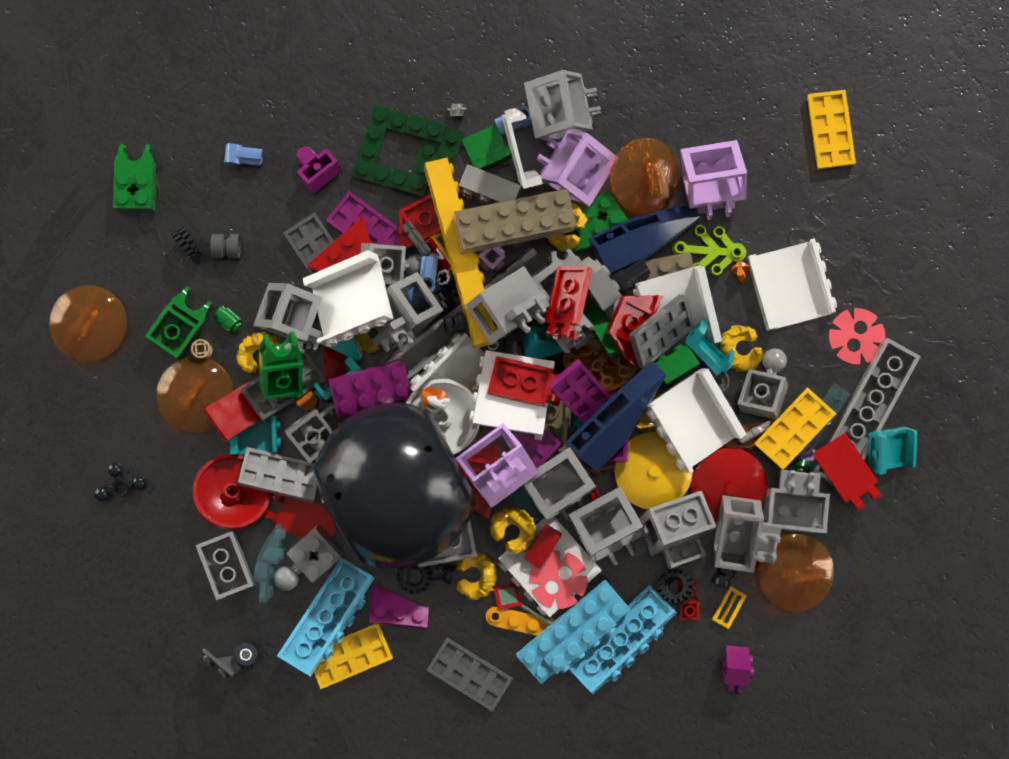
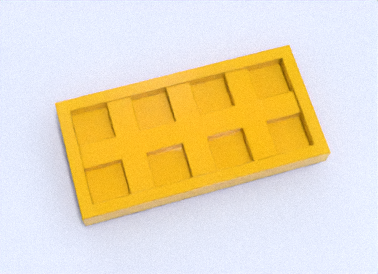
[807,90,856,170]
[754,387,836,470]
[314,624,393,689]

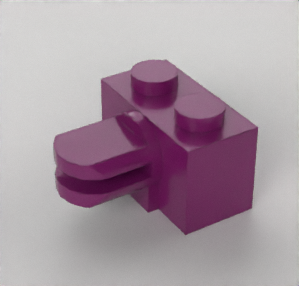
[296,146,342,194]
[723,645,754,695]

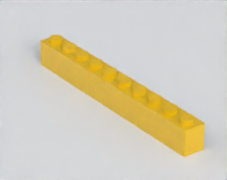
[424,158,498,349]

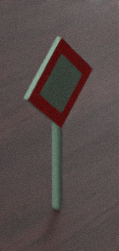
[493,583,552,625]

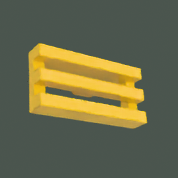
[711,586,747,629]

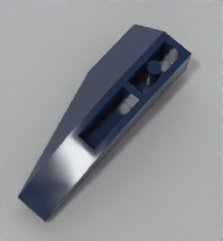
[589,206,701,276]
[565,361,667,472]

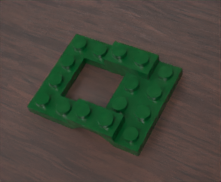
[352,105,465,198]

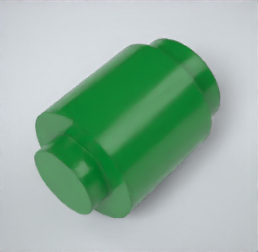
[213,306,242,334]

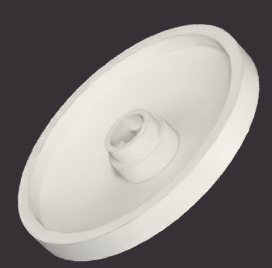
[406,379,480,455]

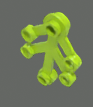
[672,225,746,276]

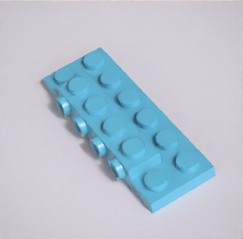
[277,558,375,677]
[516,580,631,684]
[569,585,677,694]

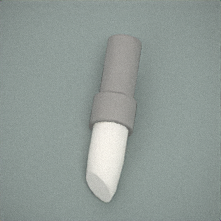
[738,421,770,444]

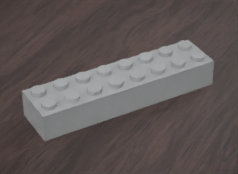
[810,338,921,486]

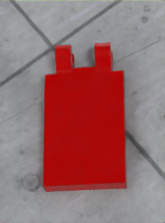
[545,266,592,340]
[487,356,561,407]
[203,381,261,442]
[812,433,882,511]
[264,494,337,540]

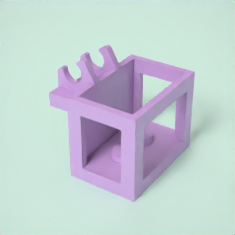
[537,130,619,207]
[681,140,747,220]
[455,423,539,508]

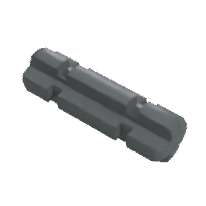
[402,221,431,256]

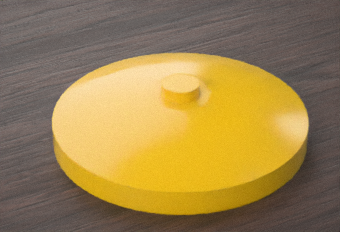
[614,432,692,509]

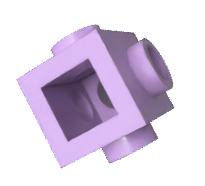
[478,247,506,273]

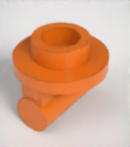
[732,262,751,284]
[296,390,318,411]

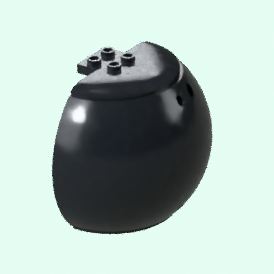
[314,403,476,568]

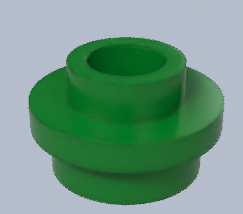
[791,459,811,473]

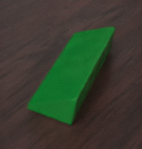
[583,303,621,358]

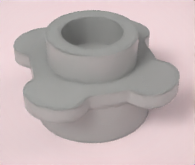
[448,104,467,116]

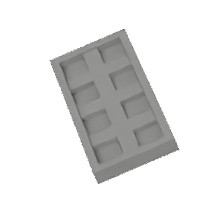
[237,447,317,503]

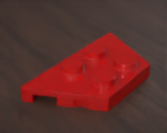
[399,194,441,250]
[307,217,371,271]
[606,295,663,365]
[458,444,500,519]

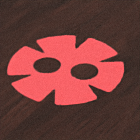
[829,308,885,364]
[530,551,588,609]

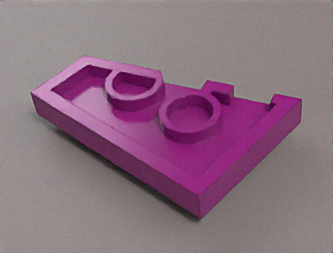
[369,584,429,630]

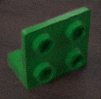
[462,125,512,171]

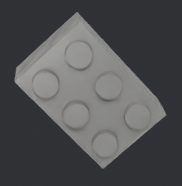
[459,164,521,206]
[195,531,256,600]

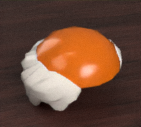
[421,385,450,410]

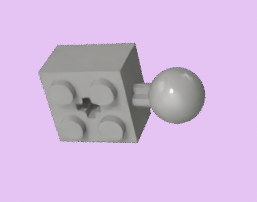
[361,243,422,284]
[576,257,621,321]
[738,348,789,420]
[274,524,344,591]

